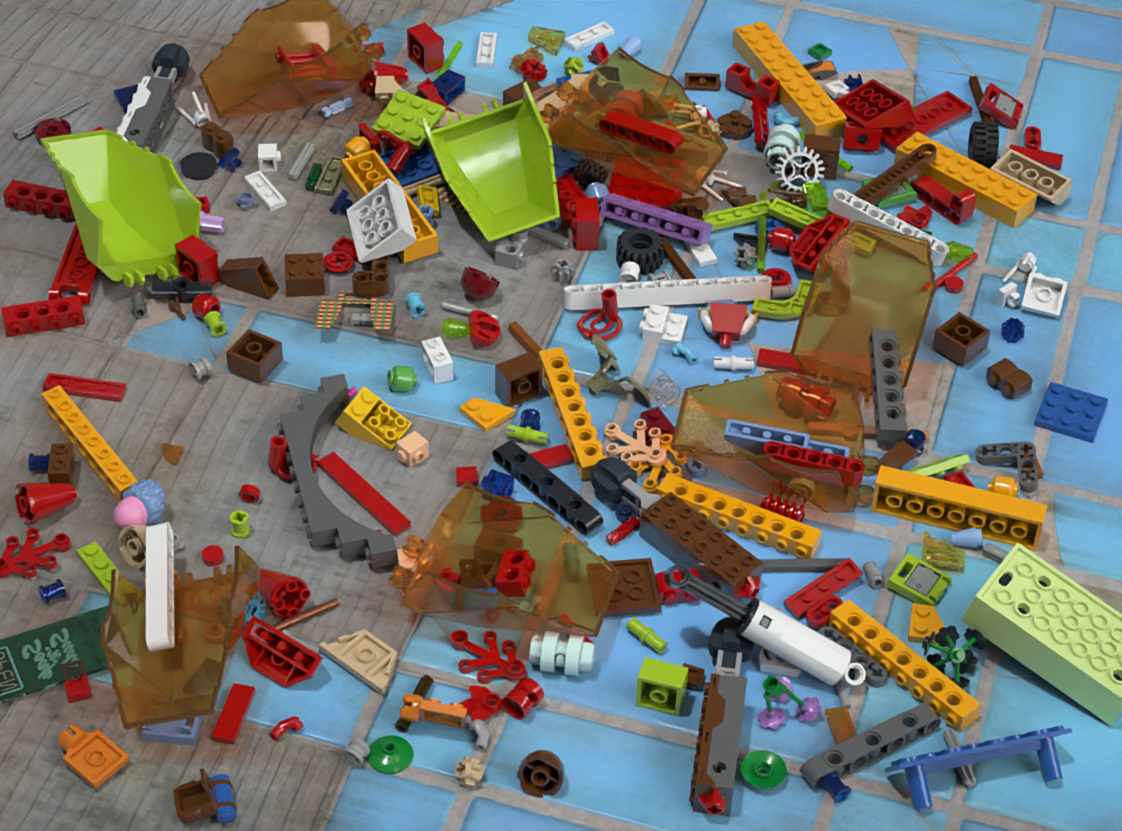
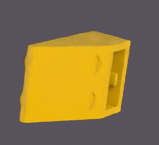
[335,386,412,450]

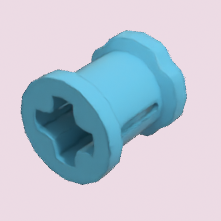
[404,292,427,318]

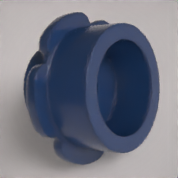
[615,504,636,523]

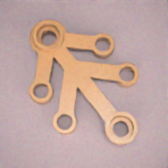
[604,419,667,467]

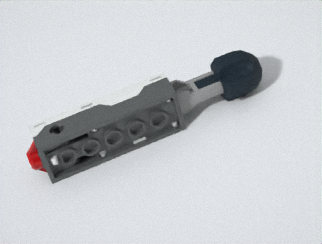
[117,43,190,153]

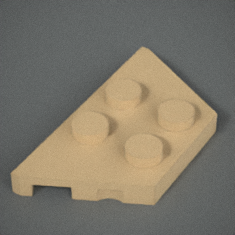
[319,629,398,694]

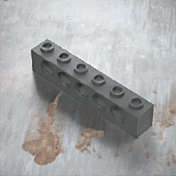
[868,328,907,441]

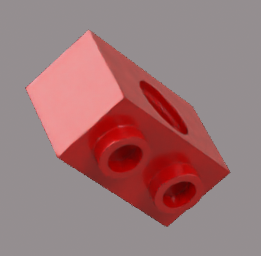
[841,121,882,152]

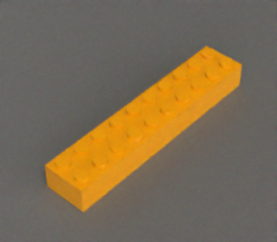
[732,21,847,137]

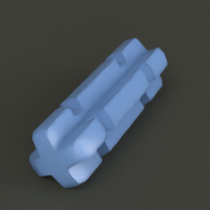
[321,97,353,118]

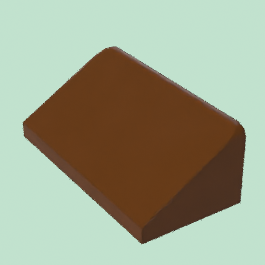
[685,72,720,91]

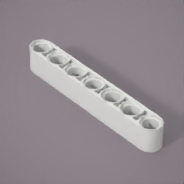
[827,189,949,266]
[146,522,175,652]

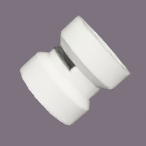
[619,261,640,283]

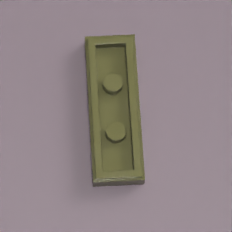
[314,155,346,196]

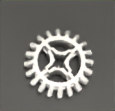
[775,146,825,194]

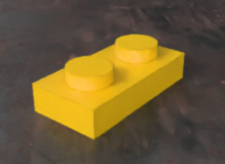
[417,185,440,217]

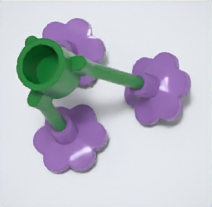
[757,675,822,730]

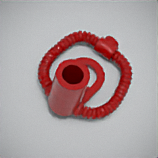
[377,130,416,174]
[577,289,623,341]
[268,436,319,481]

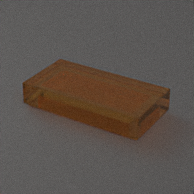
[824,706,857,746]

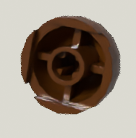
[517,750,565,798]

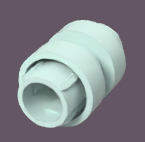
[763,124,801,170]
[529,631,595,676]

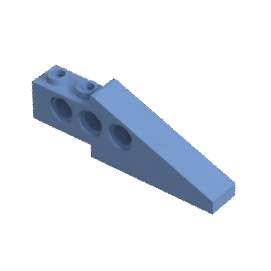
[724,419,850,457]

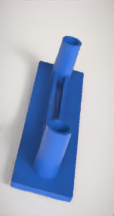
[885,725,1073,810]

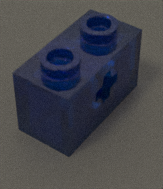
[432,69,465,106]

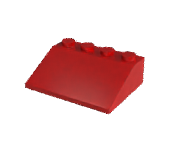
[833,79,915,129]

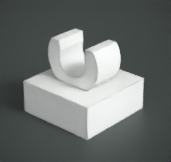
[996,282,1020,308]

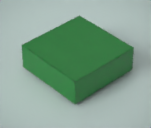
[808,43,832,61]

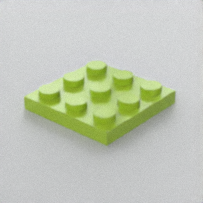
[372,89,446,151]

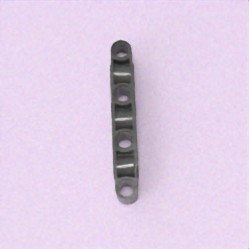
[800,703,941,789]

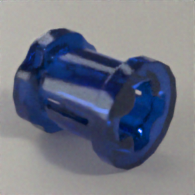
[28,453,50,472]
[38,579,66,605]
[821,772,852,803]

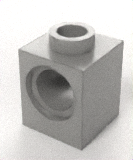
[495,239,525,270]

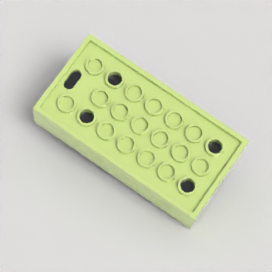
[961,542,1122,726]

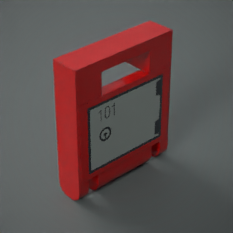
[979,83,1024,130]

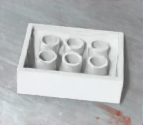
[346,178,417,263]

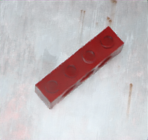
[3,179,75,222]
[1,295,85,337]

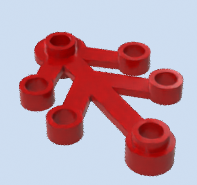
[0,528,71,578]
[451,630,526,684]

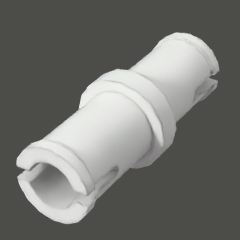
[714,355,754,371]

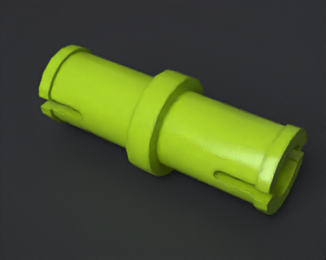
[506,424,549,445]
[626,617,668,654]

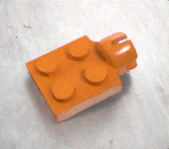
[400,693,468,729]
[58,724,130,790]

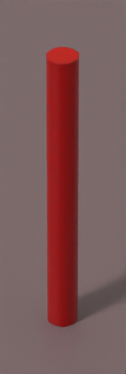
[926,252,978,293]

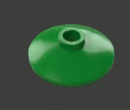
[367,735,413,774]
[740,750,787,789]

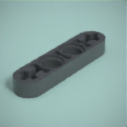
[819,626,887,688]

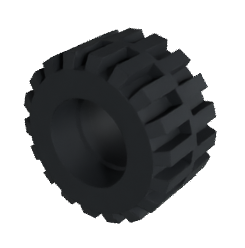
[968,121,999,168]
[616,227,664,275]

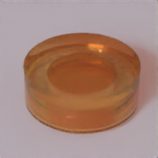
[174,622,188,645]

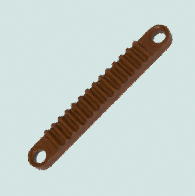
[827,143,937,214]

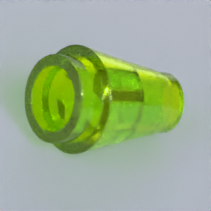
[946,241,973,259]
[442,317,469,337]

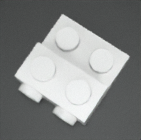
[1021,273,1068,318]
[639,304,688,346]

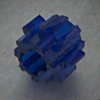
[1001,317,1025,344]

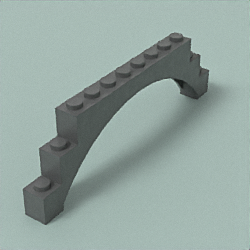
[277,374,398,569]

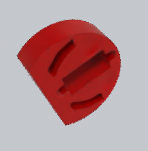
[468,310,501,346]

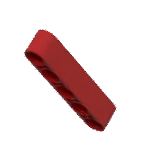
[599,110,684,154]
[761,441,865,487]

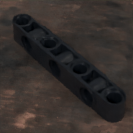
[492,440,603,535]

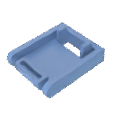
[140,697,204,746]

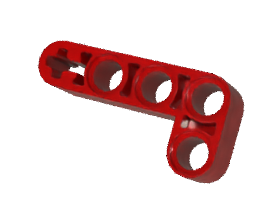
[910,175,976,225]

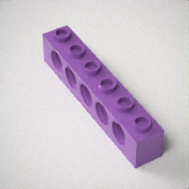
[600,193,713,246]

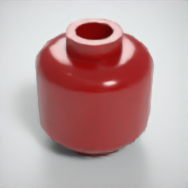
[767,227,796,253]
[192,294,221,320]

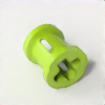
[204,311,227,337]
[230,510,250,538]

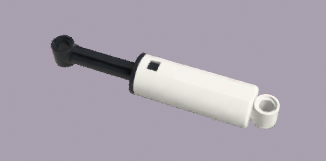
[664,564,866,686]

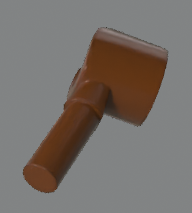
[167,297,186,321]

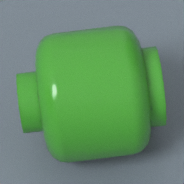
[387,365,418,392]

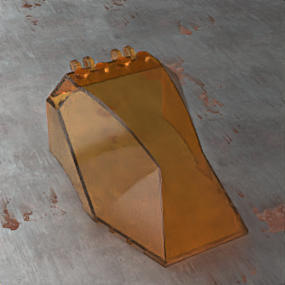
[199,0,383,118]
[539,46,729,196]
[790,220,937,403]
[670,370,879,513]
[388,481,620,637]
[101,545,260,730]

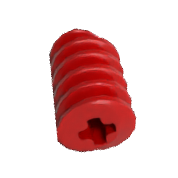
[760,492,805,523]

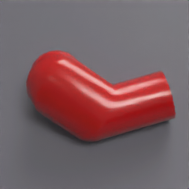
[269,716,303,741]

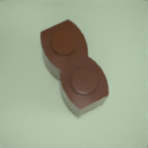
[200,122,235,161]
[986,358,1033,400]

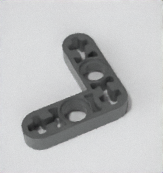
[975,441,1038,493]

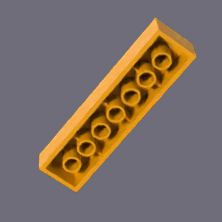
[894,132,1038,228]
[341,150,438,263]
[871,465,1047,551]

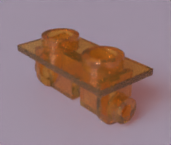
[509,45,544,73]

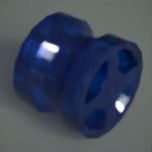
[520,409,540,431]

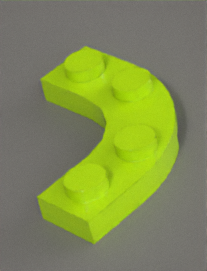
[751,279,819,321]

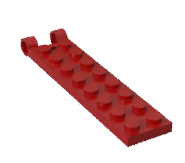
[49,223,99,305]

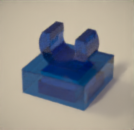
[844,74,863,92]
[218,147,242,172]
[329,189,353,214]

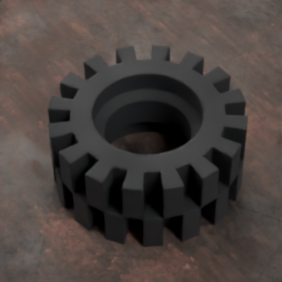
[572,159,608,188]

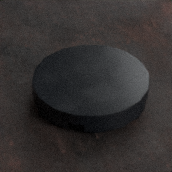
[180,152,217,180]

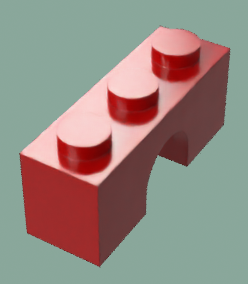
[725,62,780,106]

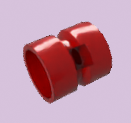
[502,677,544,720]

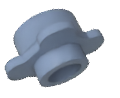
[235,192,257,209]

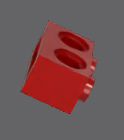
[494,550,536,597]

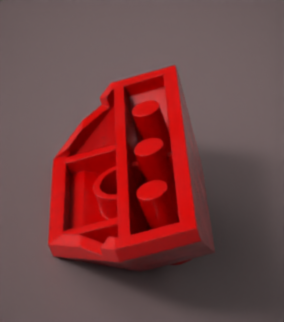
[789,213,850,272]
[242,615,323,688]

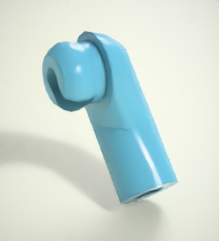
[773,112,800,126]
[671,342,698,365]

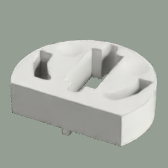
[758,648,802,677]

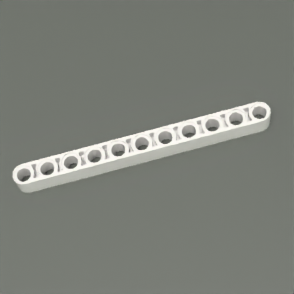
[564,276,772,310]

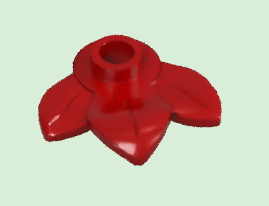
[897,205,932,229]
[458,685,503,722]

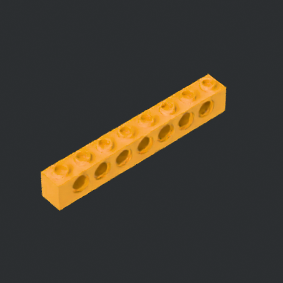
[538,347,607,481]
[41,385,138,503]
[657,473,822,559]
[828,599,981,732]

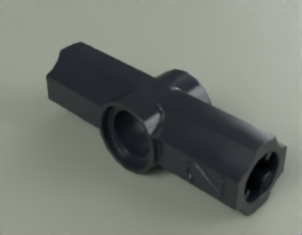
[152,277,212,303]

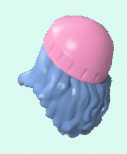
[113,479,165,531]

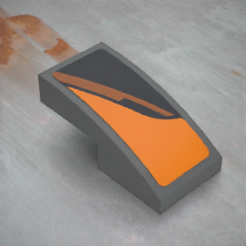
[802,61,838,80]

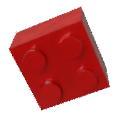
[407,22,445,74]
[571,197,600,251]
[175,234,220,286]

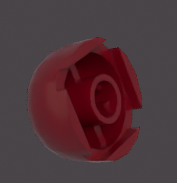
[460,267,500,302]

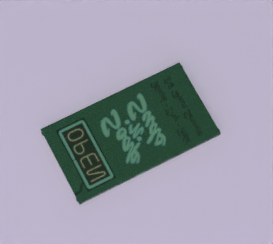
[0,606,132,704]

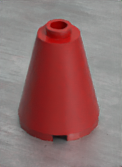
[15,483,77,525]

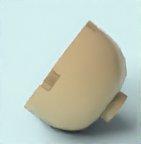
[118,524,149,568]

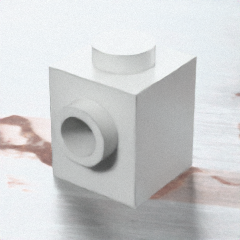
[258,143,281,172]

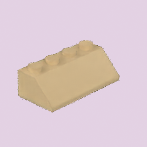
[990,149,1072,206]

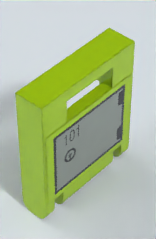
[886,553,952,606]

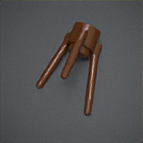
[768,189,807,219]

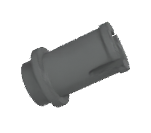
[131,294,147,318]

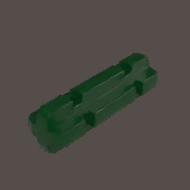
[305,163,322,191]

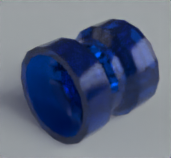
[905,429,926,457]

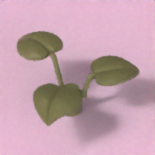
[587,335,651,407]

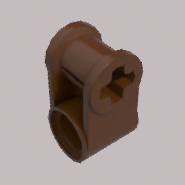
[671,197,709,220]

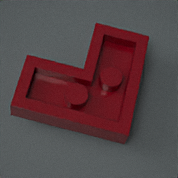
[632,406,678,447]

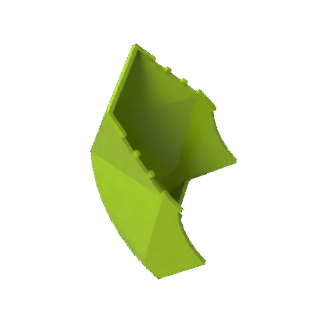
[421,82,560,243]
[41,129,201,287]

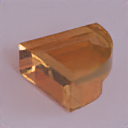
[162,443,184,466]

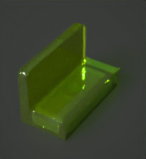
[802,182,830,218]

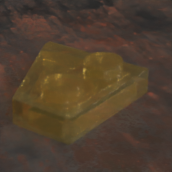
[528,26,565,56]
[921,531,965,573]

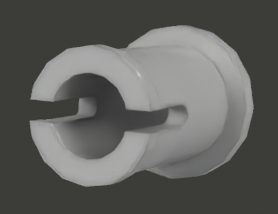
[771,284,795,299]
[862,561,884,588]

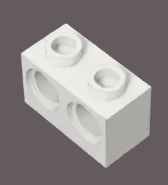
[421,337,453,384]

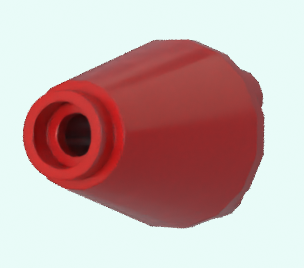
[358,59,408,94]
[254,568,311,618]

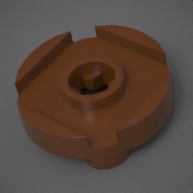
[717,110,753,140]

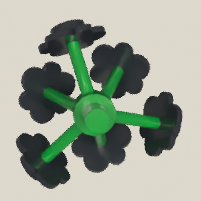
[922,625,985,689]

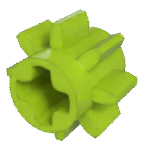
[563,56,584,76]

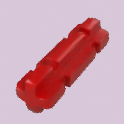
[606,516,640,546]

